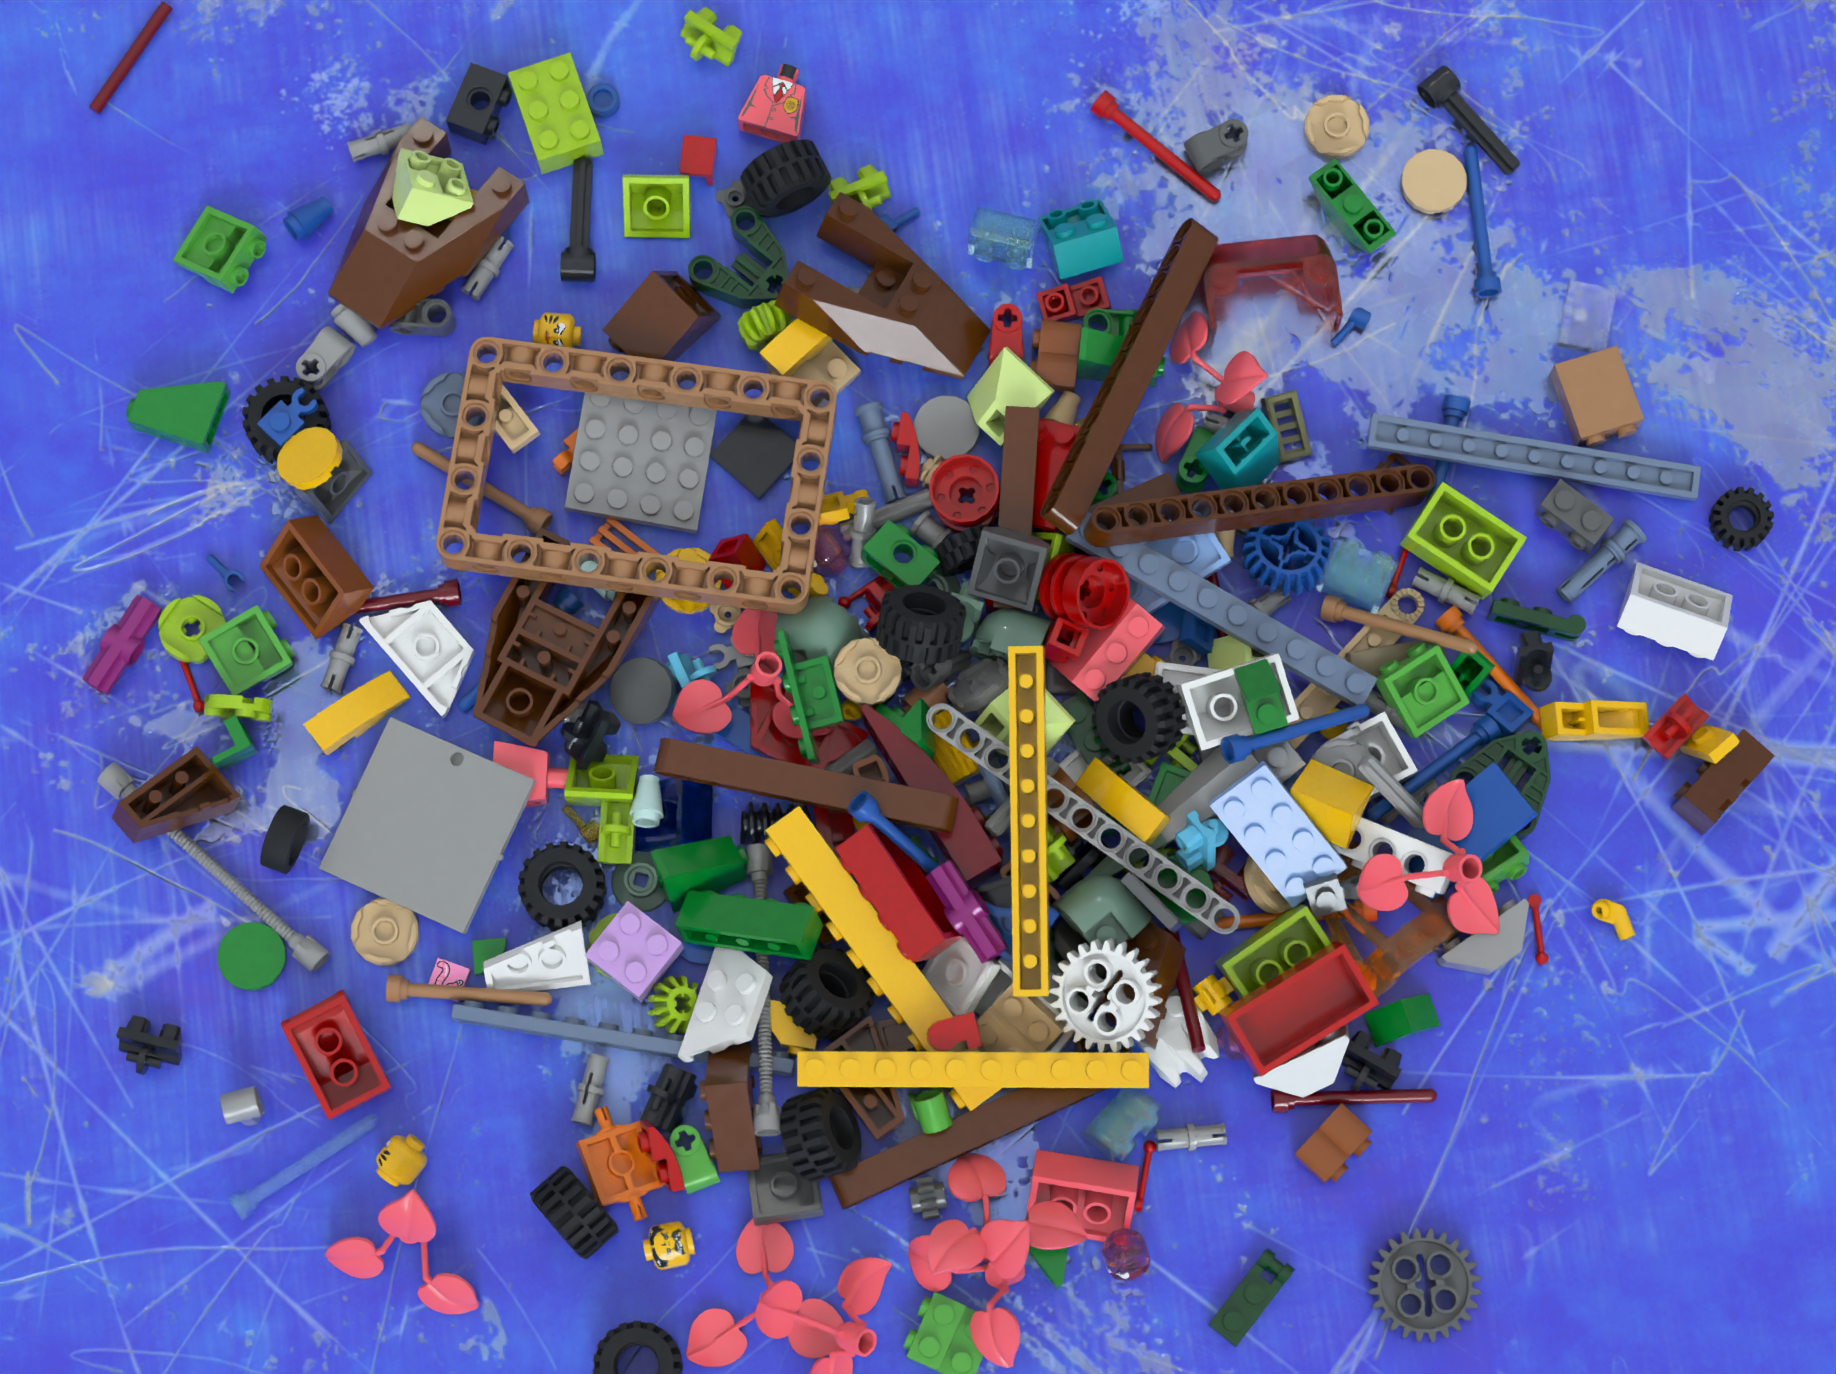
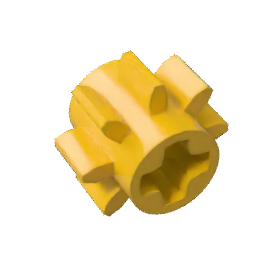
[1192,974,1234,1017]

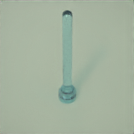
[228,1115,379,1221]

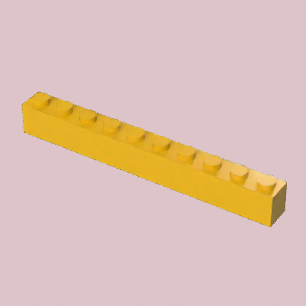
[1008,646,1050,997]
[764,806,1002,1111]
[797,1051,1149,1088]

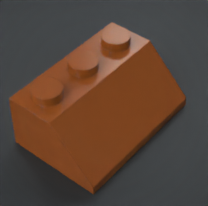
[259,515,374,639]

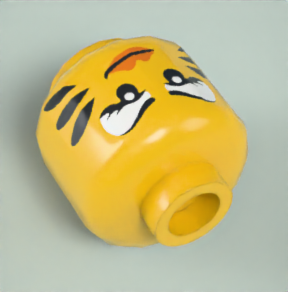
[533,312,582,348]
[376,1134,427,1187]

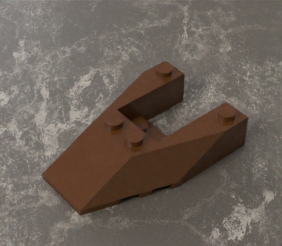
[328,117,529,330]
[774,192,991,380]
[473,527,661,747]

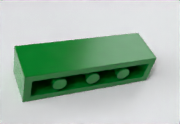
[675,890,823,960]

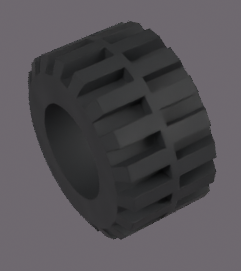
[740,139,832,218]
[242,376,331,464]
[876,584,966,664]
[1092,672,1186,764]
[518,841,607,931]
[779,945,875,1041]
[780,1087,861,1182]
[530,1166,619,1259]
[593,1321,683,1374]

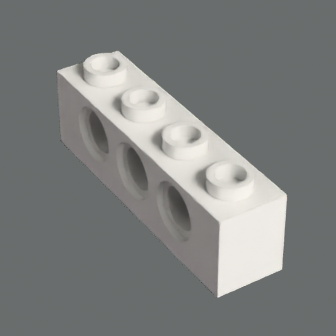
[1330,817,1453,898]

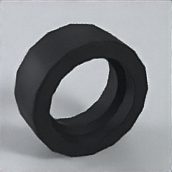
[260,805,310,874]

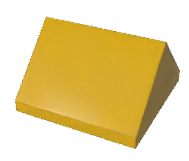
[1290,759,1375,849]

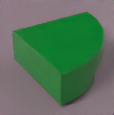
[472,937,507,976]

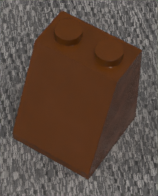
[602,271,721,361]

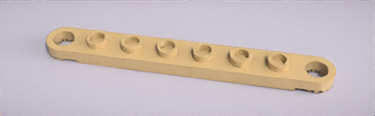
[1280,588,1425,750]

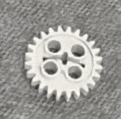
[1050,938,1163,1053]

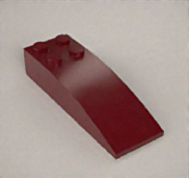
[860,704,1004,889]

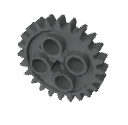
[1367,1228,1481,1343]

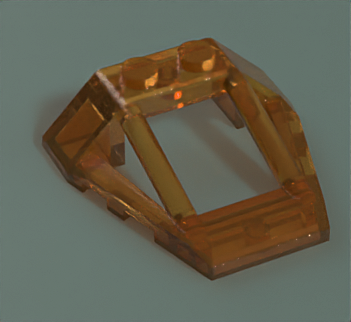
[1321,842,1462,998]

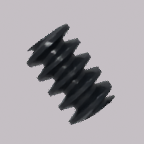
[740,801,811,844]

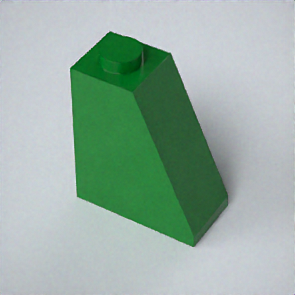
[1076,327,1165,387]
[126,381,231,453]
[650,835,749,912]

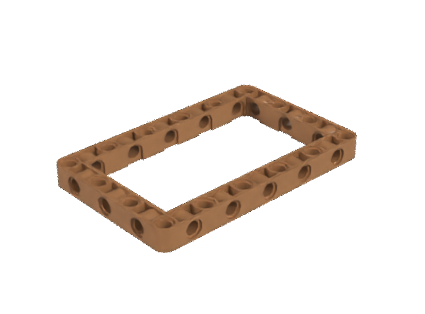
[436,337,837,614]

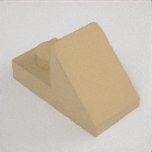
[494,385,540,454]

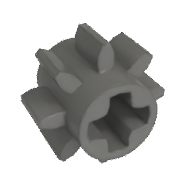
[909,1175,948,1220]

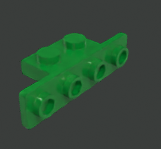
[774,629,845,765]

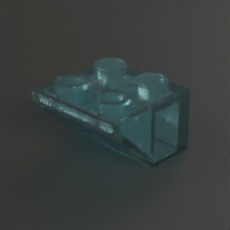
[968,207,1042,270]
[1314,537,1399,614]
[1081,1088,1162,1162]

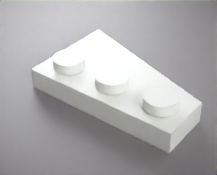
[484,921,591,991]

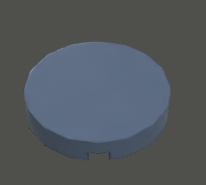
[420,372,484,439]

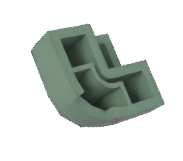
[775,596,863,674]
[969,608,1052,662]
[1052,875,1152,949]

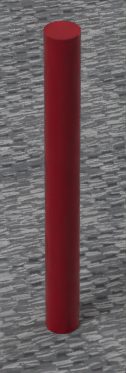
[89,1,173,114]
[1164,927,1206,1053]

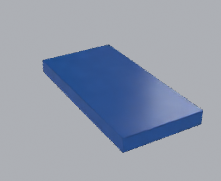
[1389,762,1538,902]

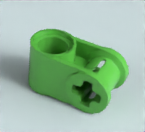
[907,1087,953,1134]
[670,1125,721,1195]

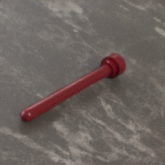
[355,578,462,614]
[1271,1088,1437,1113]

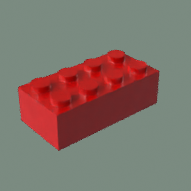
[836,824,964,963]
[1218,940,1379,1076]

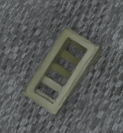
[1260,390,1312,463]

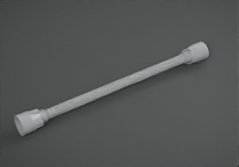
[97,762,330,973]
[745,843,781,1137]

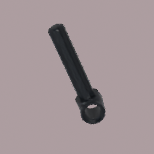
[1416,65,1520,176]
[560,157,596,282]

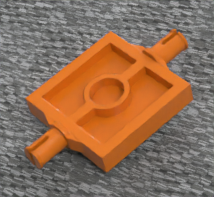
[575,1106,666,1222]

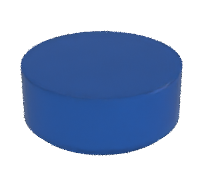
[587,84,620,118]

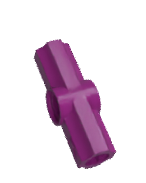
[82,594,163,696]
[926,860,1009,964]

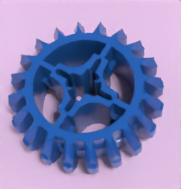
[1240,519,1332,598]

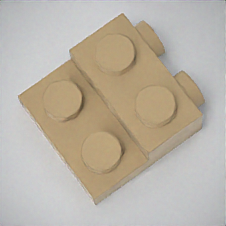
[766,340,861,407]
[976,983,1066,1052]

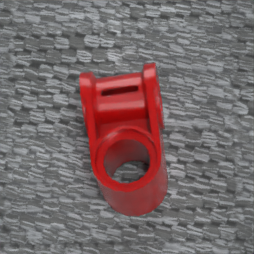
[988,303,1023,368]

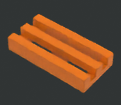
[589,518,659,575]

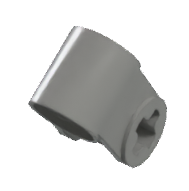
[296,326,356,392]

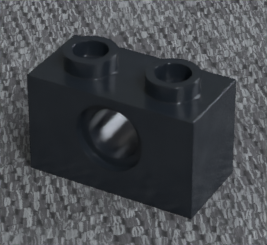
[446,63,513,145]

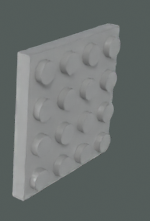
[564,393,717,534]

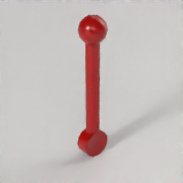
[1385,535,1409,598]
[838,576,885,609]
[176,659,204,713]
[1527,894,1549,965]
[1134,1140,1156,1212]

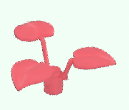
[1155,311,1268,463]
[672,609,832,739]
[1357,779,1500,934]
[927,1153,1087,1276]
[325,1189,480,1314]
[686,1218,844,1367]
[908,1219,1031,1368]
[755,1257,892,1374]

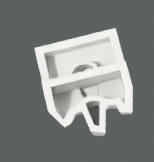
[1133,988,1219,1088]

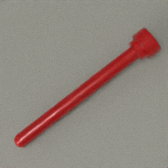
[1090,90,1221,201]

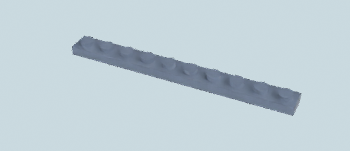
[1366,413,1701,502]
[1065,511,1378,706]
[451,1000,795,1077]

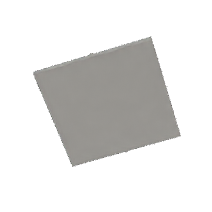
[319,717,537,935]

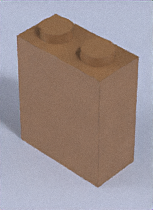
[1549,345,1644,448]

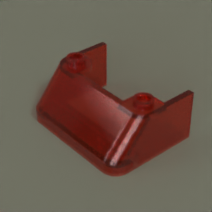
[1199,235,1343,345]

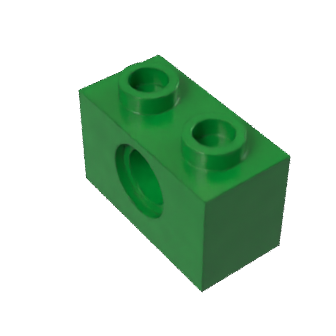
[860,519,940,587]

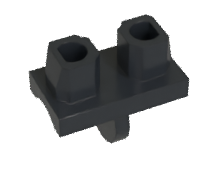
[1513,631,1554,692]
[560,700,621,770]
[1052,837,1108,891]
[116,1015,182,1075]
[1341,1031,1402,1091]
[640,1063,698,1133]

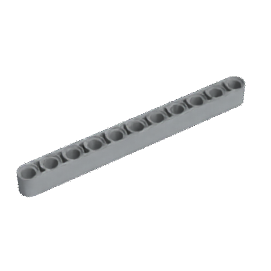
[926,703,1240,934]

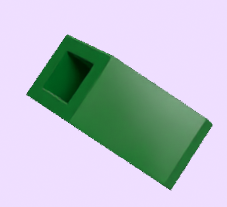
[1309,158,1396,254]

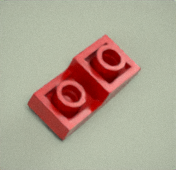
[1036,276,1112,322]
[891,412,919,488]
[637,1120,685,1192]

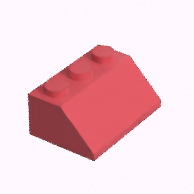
[1049,597,1166,701]
[1025,1149,1139,1246]

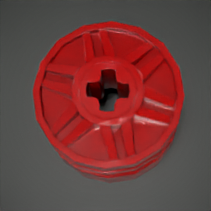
[929,454,1001,534]
[1038,552,1130,629]

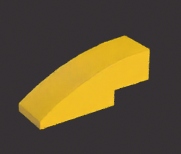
[759,318,833,377]
[303,671,411,756]
[1539,700,1649,741]
[1075,757,1172,845]

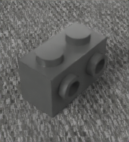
[1535,479,1614,554]

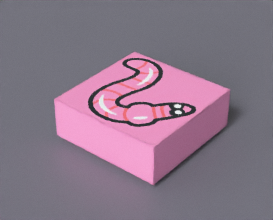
[428,958,471,1002]

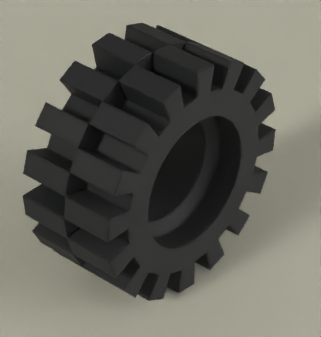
[1709,487,1774,552]
[934,524,989,576]

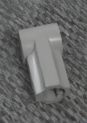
[220,1086,265,1126]

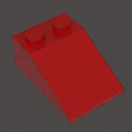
[1033,418,1081,533]
[281,995,393,1120]

